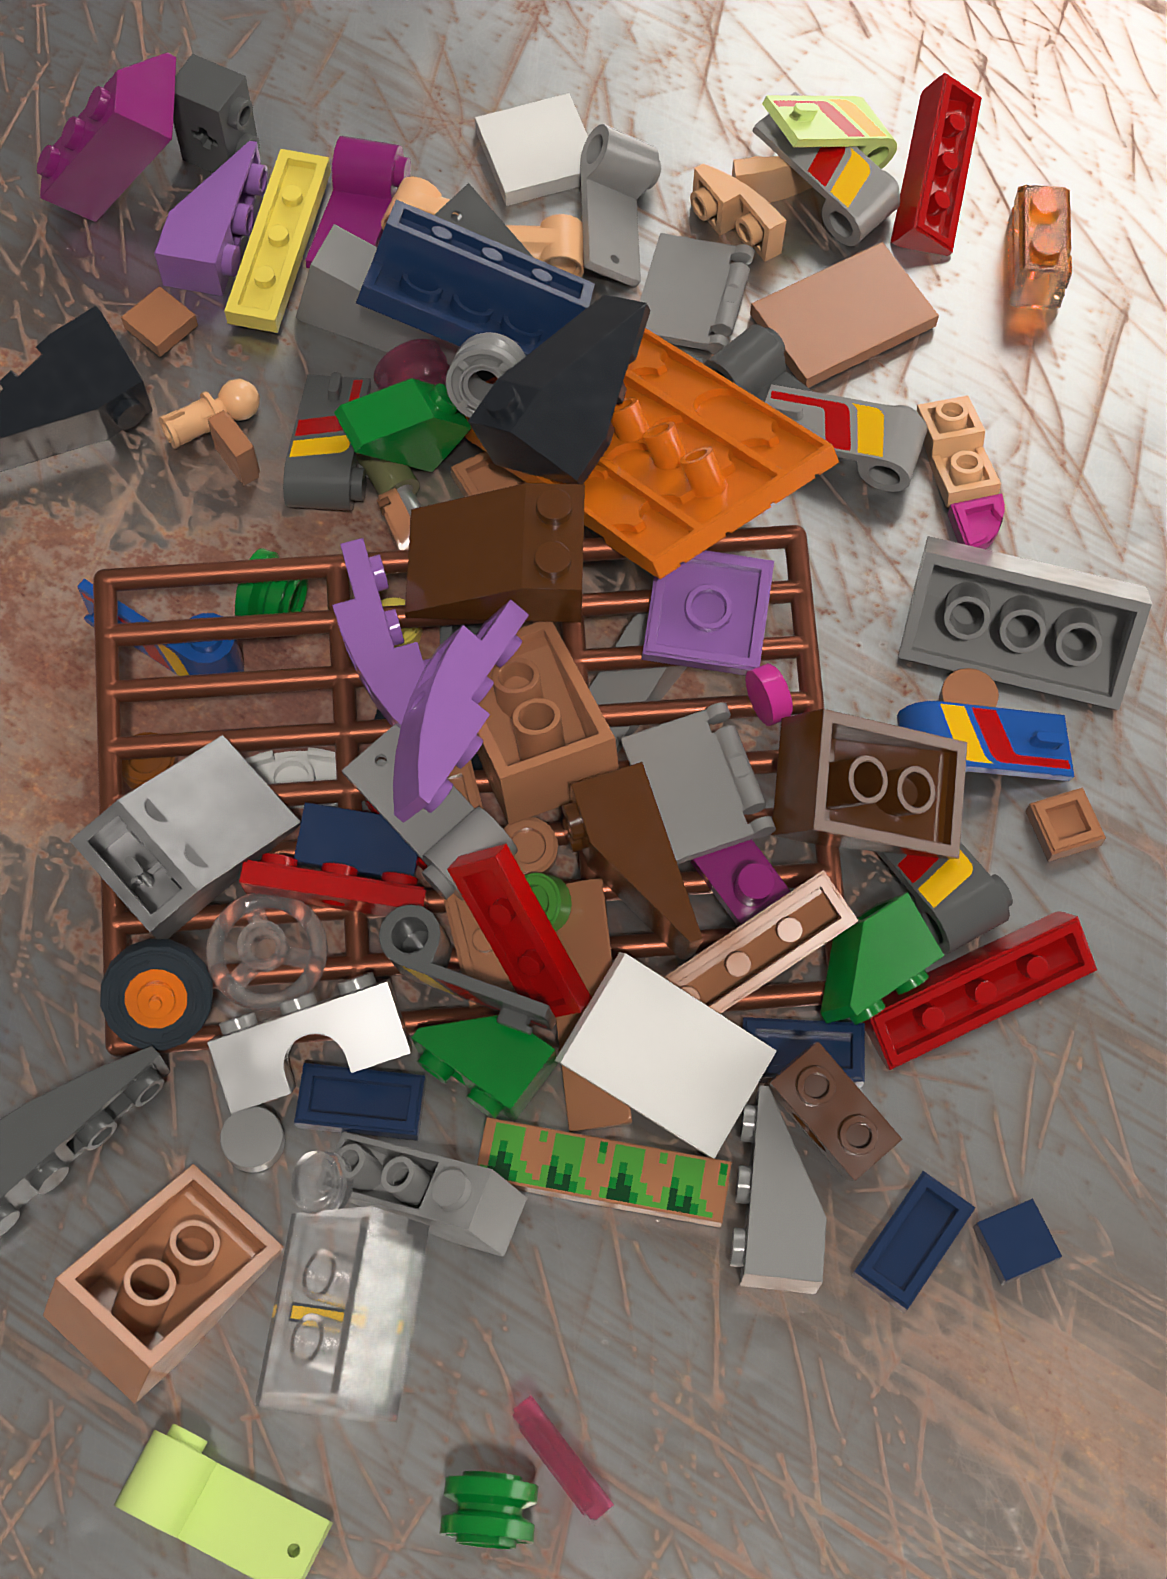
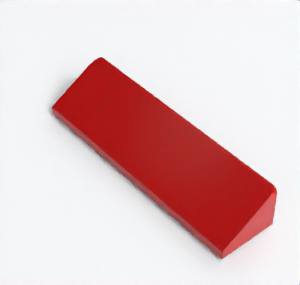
[891,72,982,256]
[862,911,1097,1070]

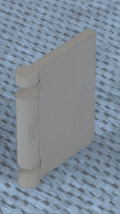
[640,233,755,355]
[621,702,776,864]

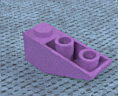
[154,141,268,296]

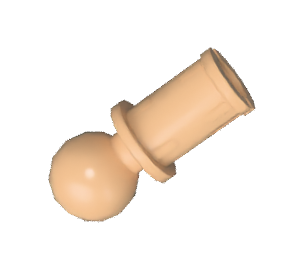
[159,378,260,449]

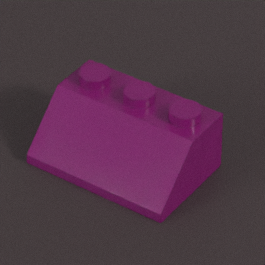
[37,52,176,222]

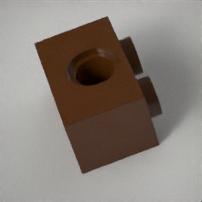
[764,1042,903,1181]

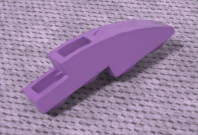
[332,538,431,729]
[393,600,529,823]

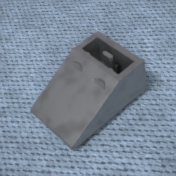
[69,735,301,939]

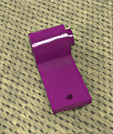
[305,136,411,268]

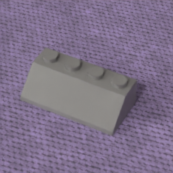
[898,536,1152,710]

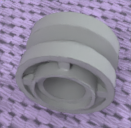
[446,332,526,418]

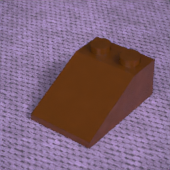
[405,483,585,623]
[771,709,967,859]
[561,762,703,960]

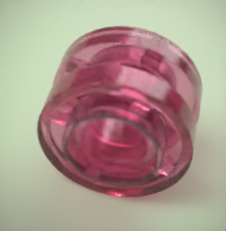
[373,338,451,390]

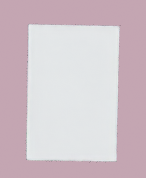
[555,952,776,1159]

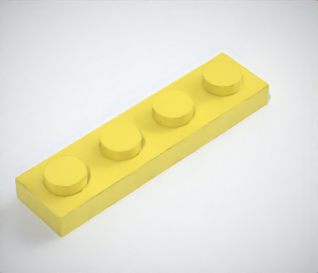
[224,149,331,333]

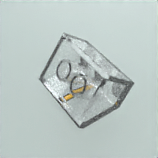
[254,1206,430,1423]

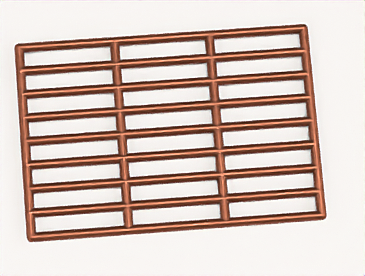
[93,525,845,1056]

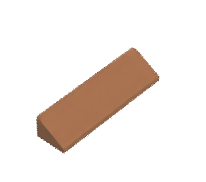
[663,870,858,1014]
[556,878,632,1132]

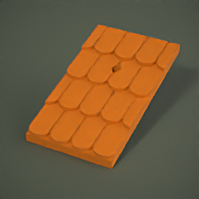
[464,328,839,579]

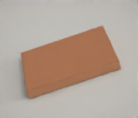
[750,242,939,388]

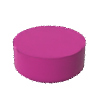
[745,663,793,726]

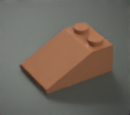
[477,621,619,825]
[43,1164,284,1404]

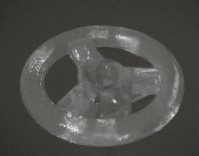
[206,893,328,1011]

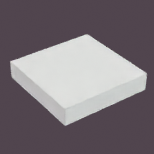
[475,93,588,206]

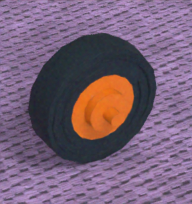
[100,939,213,1050]

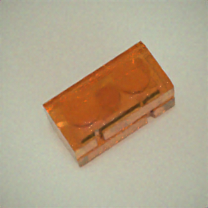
[1008,184,1072,310]

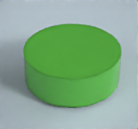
[525,873,572,932]

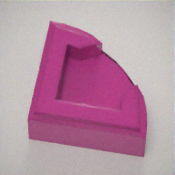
[947,493,1005,549]

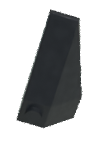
[468,294,651,484]
[0,306,153,472]

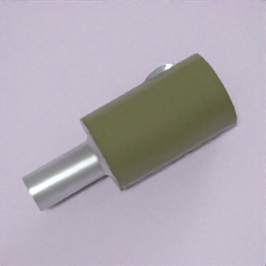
[356,453,422,517]

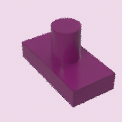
[690,839,791,927]

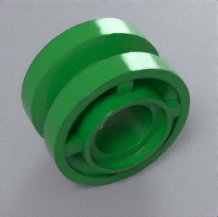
[235,548,308,637]
[439,1471,539,1549]

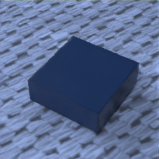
[973,1198,1062,1285]

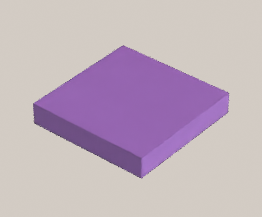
[641,550,774,676]

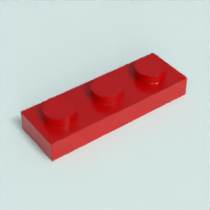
[447,844,592,1018]

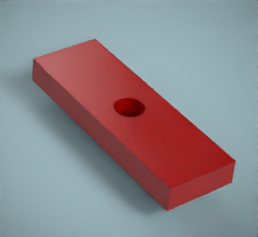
[239,853,429,917]

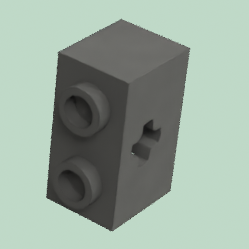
[173,54,260,173]

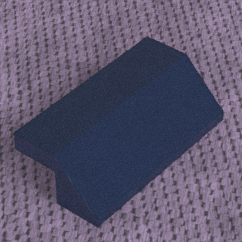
[356,199,595,356]

